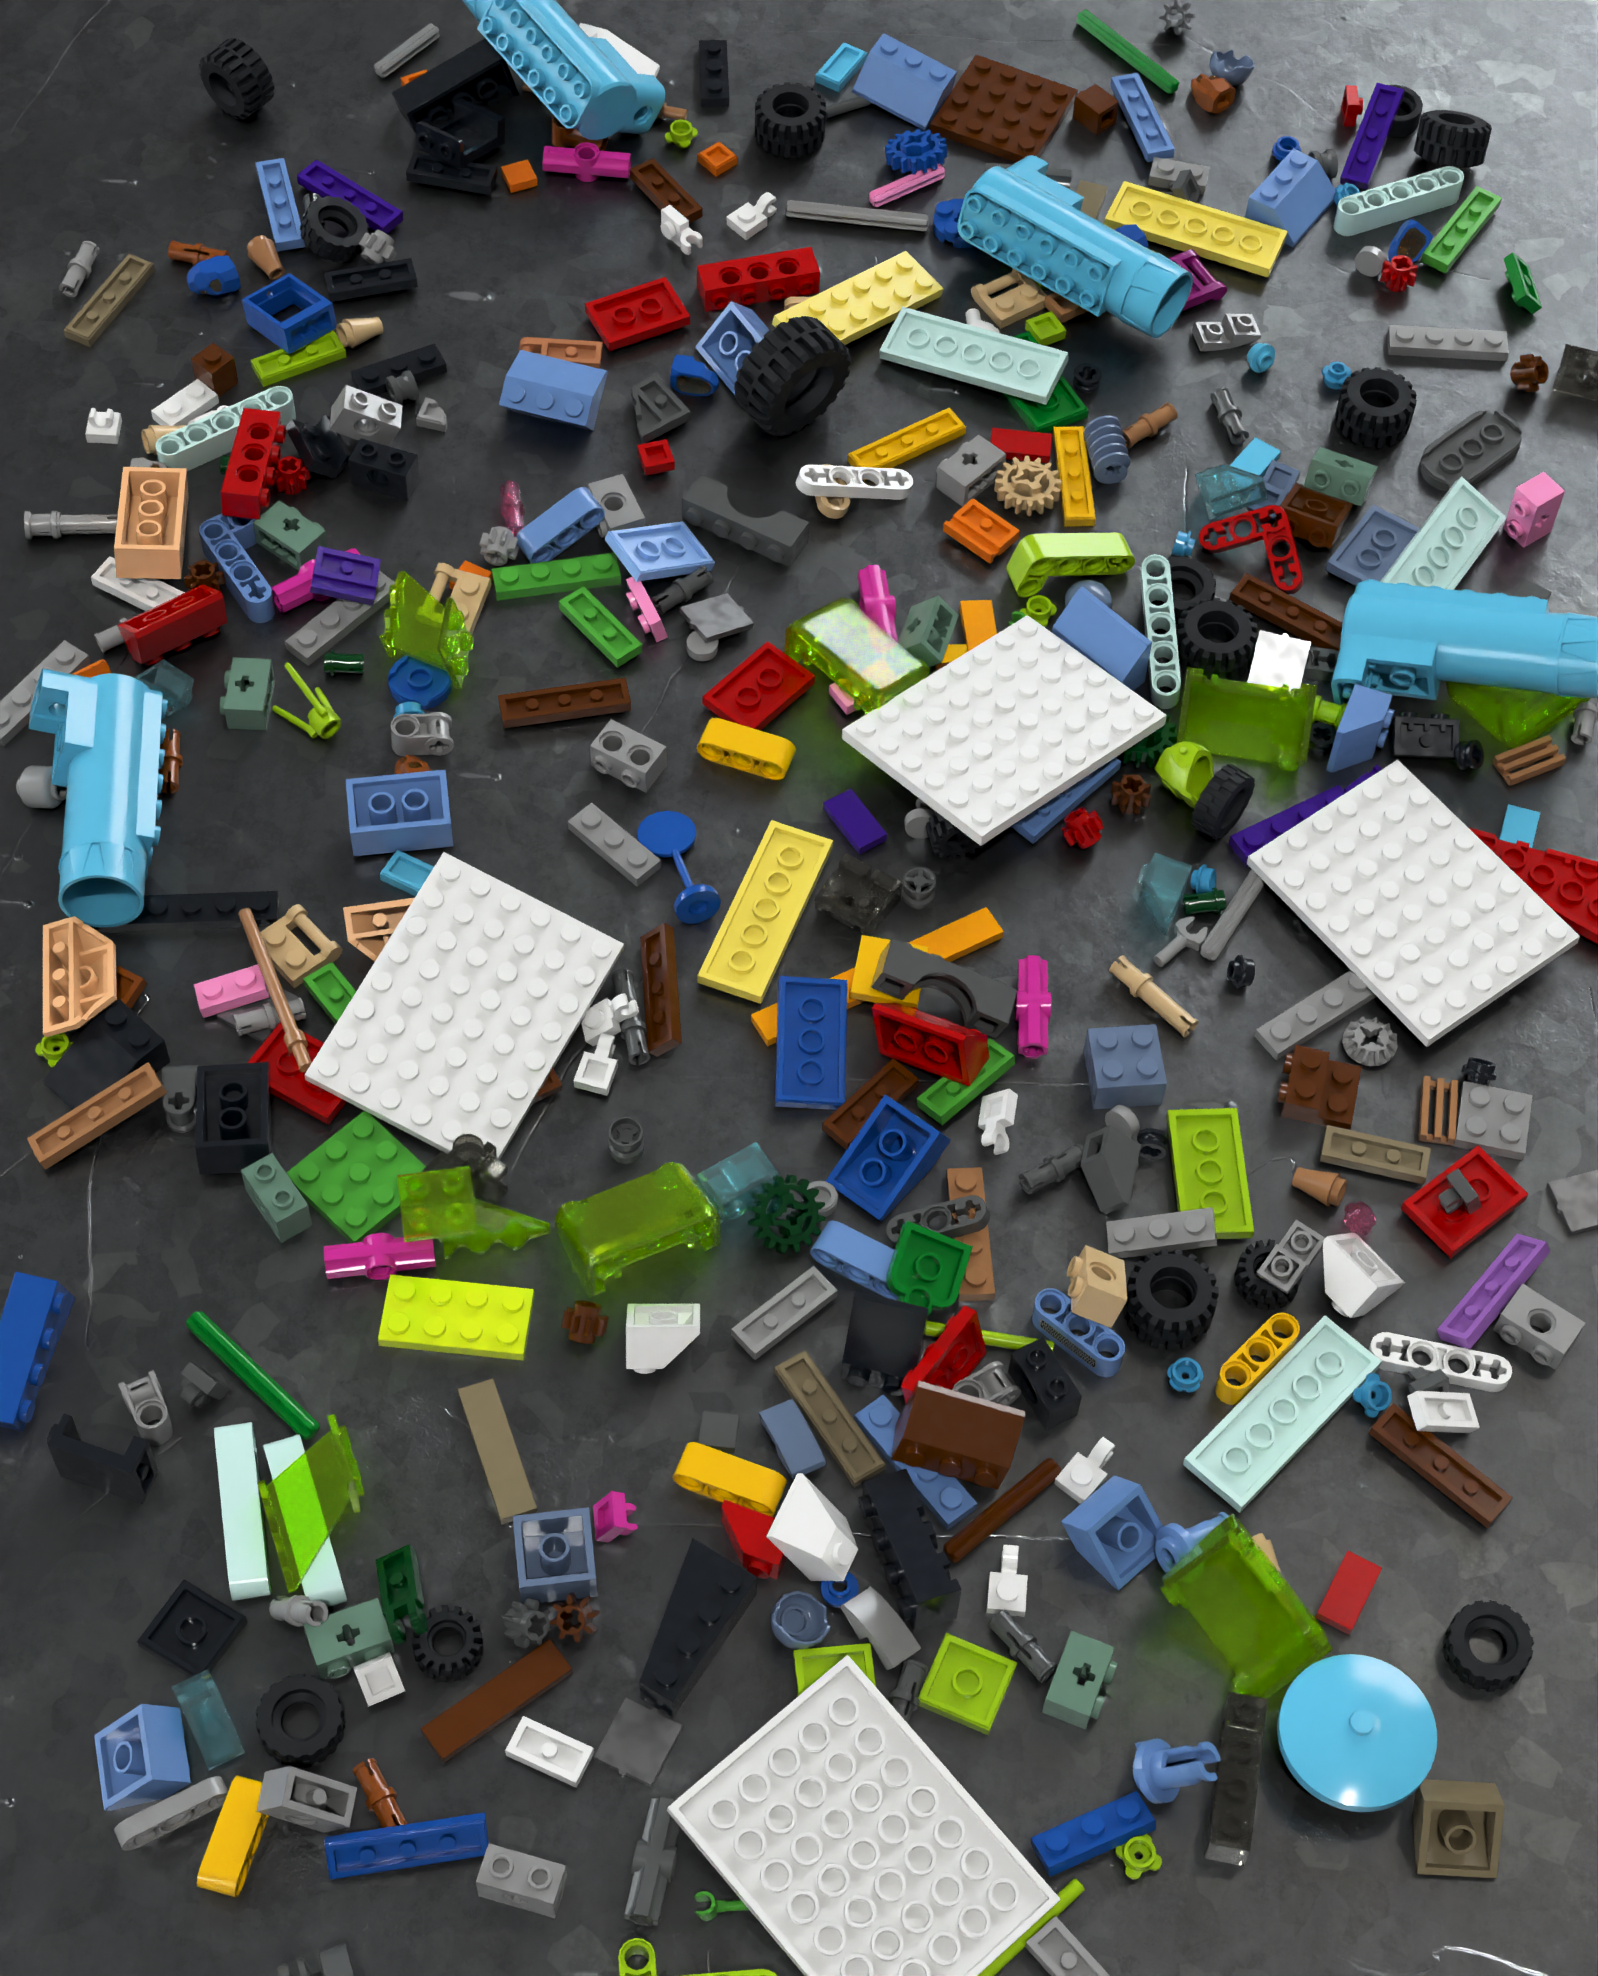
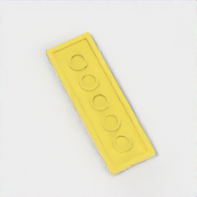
[1104,181,1288,278]
[772,251,944,345]
[697,820,833,1004]

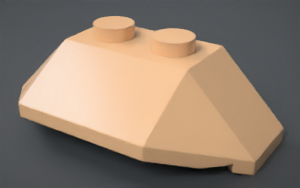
[343,898,414,962]
[43,916,117,1037]

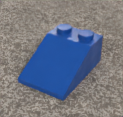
[825,1094,951,1221]

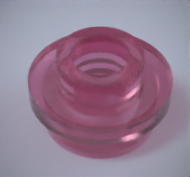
[1344,1201,1377,1236]

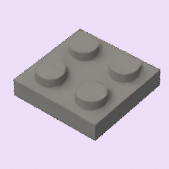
[1453,1081,1533,1161]

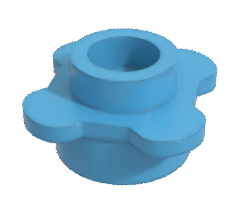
[1353,1373,1392,1417]

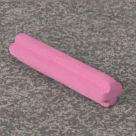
[869,164,945,208]

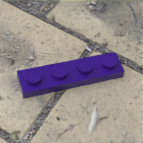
[1340,83,1404,190]
[297,159,404,234]
[1229,785,1345,867]

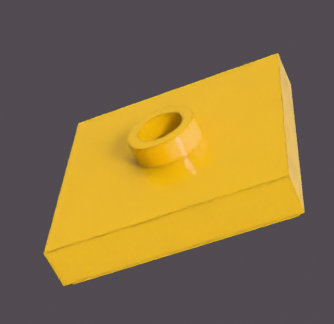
[850,935,929,1008]

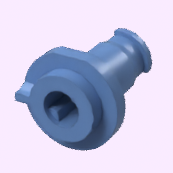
[1155,1512,1239,1583]
[1133,1738,1221,1804]

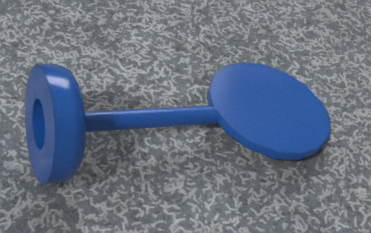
[637,811,721,924]

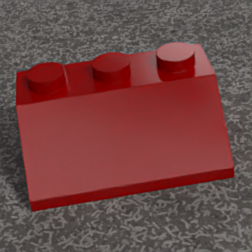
[117,584,227,665]
[872,1002,990,1087]

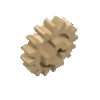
[994,456,1062,516]

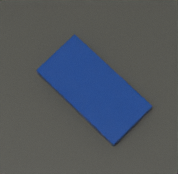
[775,976,847,1110]

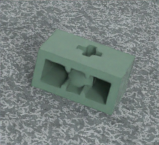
[1303,447,1378,506]
[253,500,328,571]
[894,595,959,673]
[220,657,275,731]
[241,1153,313,1243]
[303,1598,395,1679]
[1042,1630,1118,1730]

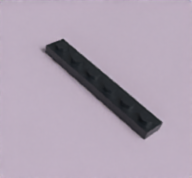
[90,891,279,933]

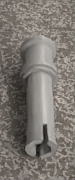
[24,511,118,539]

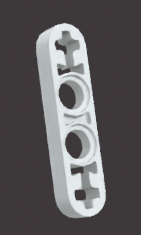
[796,465,913,500]
[1368,1332,1512,1392]

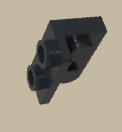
[286,415,351,479]
[1389,712,1460,760]

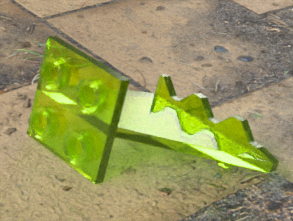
[379,571,473,689]
[397,1166,551,1259]
[257,1414,365,1593]

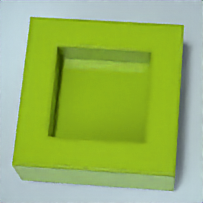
[1025,311,1066,346]

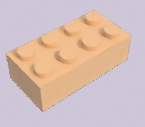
[114,467,189,579]

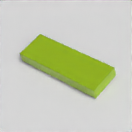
[250,330,346,387]

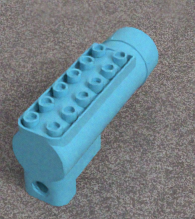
[462,0,665,140]
[957,155,1193,338]
[1331,579,1598,705]
[29,668,168,927]

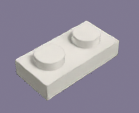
[151,379,219,426]
[1407,1391,1480,1433]
[505,1716,594,1788]

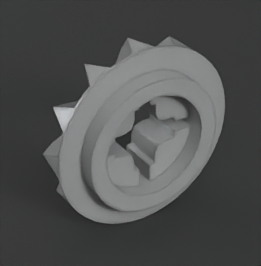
[1342,1016,1398,1066]

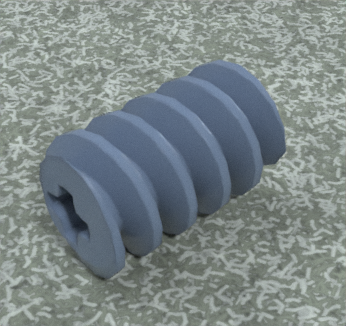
[1084,415,1131,484]

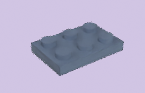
[1325,504,1420,586]

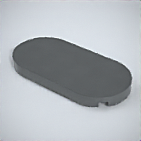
[1419,411,1522,492]

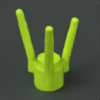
[272,662,341,739]

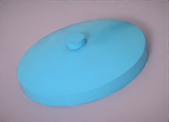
[1277,1654,1437,1812]

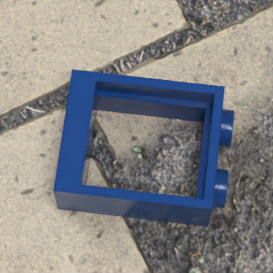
[242,273,337,354]

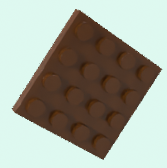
[930,55,1078,162]

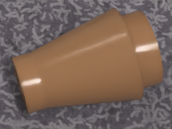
[247,235,285,280]
[1292,1167,1348,1207]

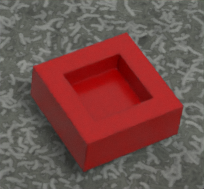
[1341,85,1363,127]
[637,439,675,476]

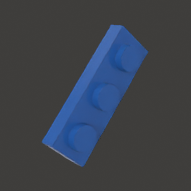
[1031,1791,1156,1877]

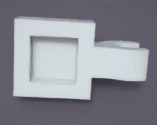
[726,192,777,240]
[660,205,703,255]
[581,993,639,1046]
[574,1033,618,1096]
[978,1089,1018,1155]
[1054,1437,1115,1504]
[986,1545,1028,1617]

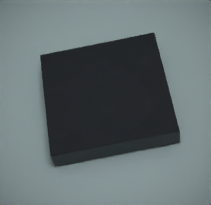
[137,1579,247,1685]

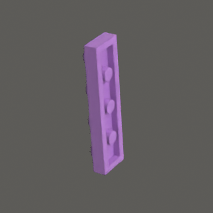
[1437,1233,1550,1349]

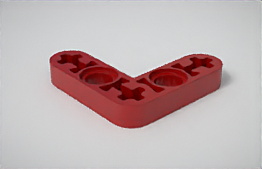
[1199,505,1304,594]

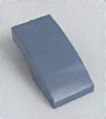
[1247,460,1300,520]
[759,1399,826,1479]

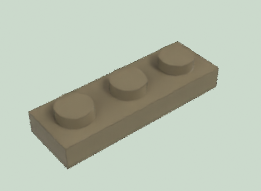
[1320,1125,1431,1185]

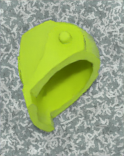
[1155,741,1214,809]

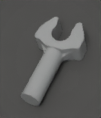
[1153,916,1208,967]

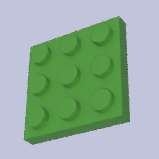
[286,1111,437,1243]

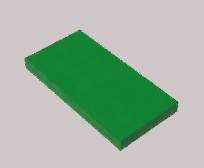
[1003,331,1089,433]

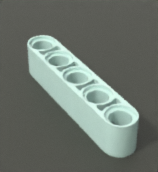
[1333,166,1464,236]
[155,386,296,471]
[1141,554,1181,709]
[214,1422,271,1601]
[263,1434,347,1607]

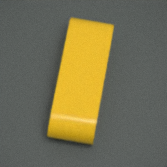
[696,718,796,781]
[1215,1312,1300,1405]
[672,1442,787,1517]
[197,1775,269,1898]

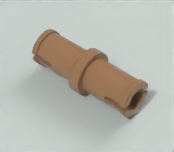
[1122,402,1178,448]

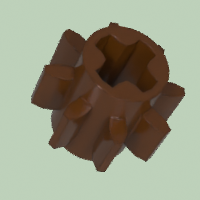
[1510,354,1549,392]
[184,560,225,591]
[1111,774,1151,815]
[561,1300,609,1344]
[550,1592,600,1643]

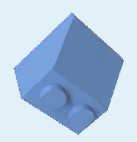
[1326,684,1395,772]
[1061,1475,1163,1590]
[94,1704,191,1811]

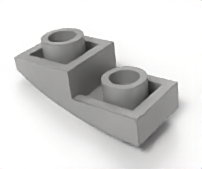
[1191,314,1261,351]
[1256,1219,1325,1294]
[840,1586,921,1670]

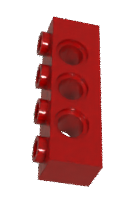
[697,247,820,312]
[221,408,286,520]

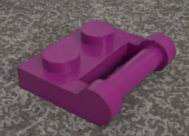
[1168,249,1227,311]

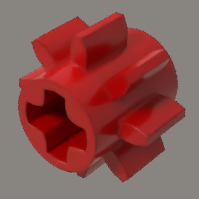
[1380,255,1418,292]
[274,456,311,495]
[1061,807,1104,849]

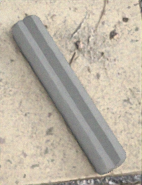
[374,23,440,78]

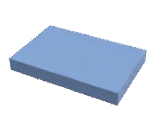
[605,521,715,582]

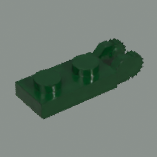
[376,1544,428,1645]

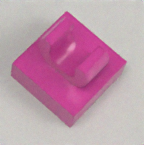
[593,1491,638,1543]

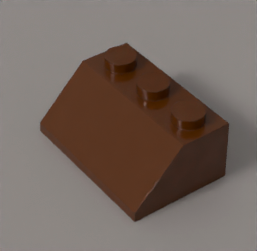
[891,1381,1026,1490]

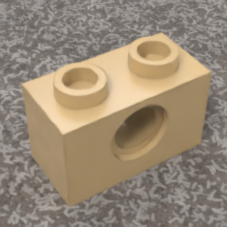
[1067,1245,1127,1328]

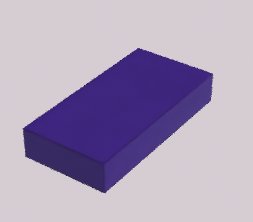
[823,789,887,855]

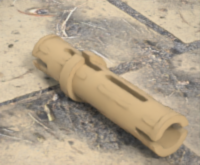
[1109,955,1199,1037]

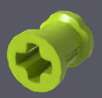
[1308,695,1347,731]

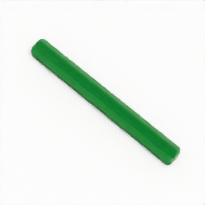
[1076,9,1180,95]
[186,1311,320,1440]

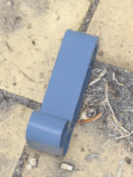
[199,513,275,623]

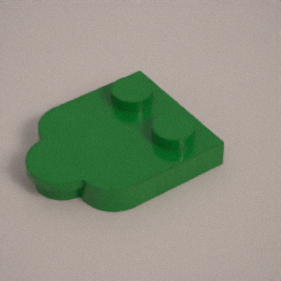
[886,1221,973,1316]

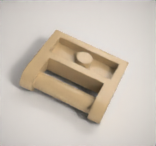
[971,268,1047,329]
[416,563,492,638]
[260,904,343,988]

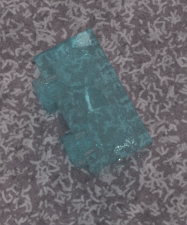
[696,1142,779,1224]

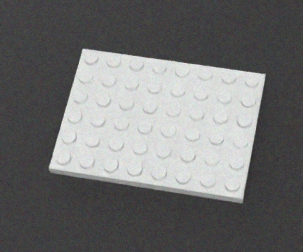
[842,615,1167,846]
[1247,760,1580,1047]
[304,852,624,1176]
[667,1655,1061,1976]

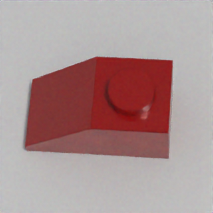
[721,1500,787,1580]

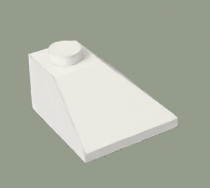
[1323,1232,1405,1318]
[626,1303,700,1374]
[766,1473,858,1581]

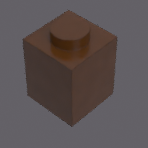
[1073,84,1119,136]
[191,343,238,398]

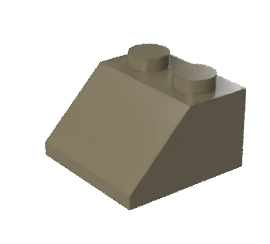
[1413,1779,1505,1878]

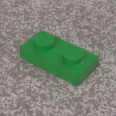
[1503,252,1542,314]

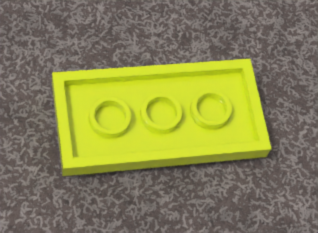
[378,1274,534,1361]

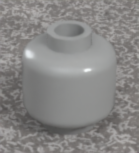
[16,765,67,809]

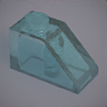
[1195,464,1268,520]
[134,659,194,716]
[1137,853,1192,935]
[172,1669,245,1770]

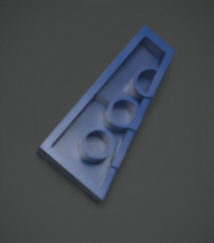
[0,1271,75,1432]

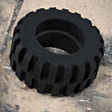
[734,316,851,436]

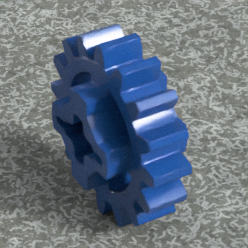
[885,129,947,174]

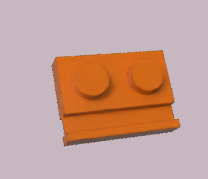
[943,498,1020,564]

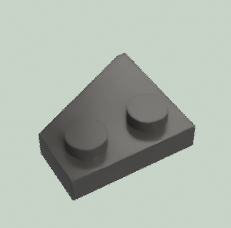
[631,374,691,444]

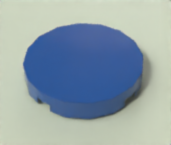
[388,653,453,710]

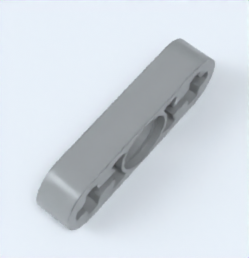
[114,1776,228,1851]

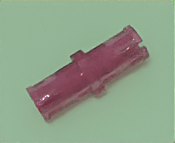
[500,481,525,537]

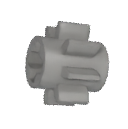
[359,230,397,265]
[479,526,519,566]

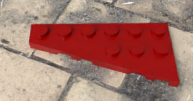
[1468,827,1598,944]

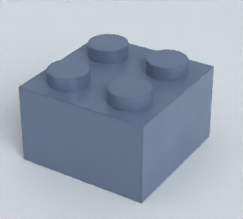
[1083,1024,1167,1109]
[513,1507,598,1604]

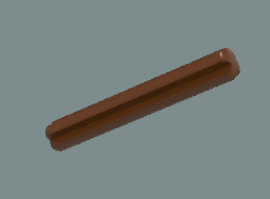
[943,1458,1061,1563]

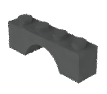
[682,474,809,567]
[871,939,1017,1038]

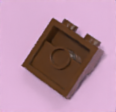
[1273,483,1353,549]
[1277,1045,1362,1130]

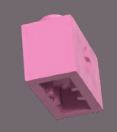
[1503,472,1565,548]

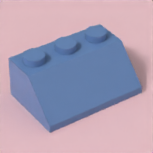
[852,33,957,131]
[1245,148,1336,247]
[695,301,769,395]
[499,350,608,431]
[1052,586,1152,691]
[346,769,454,856]

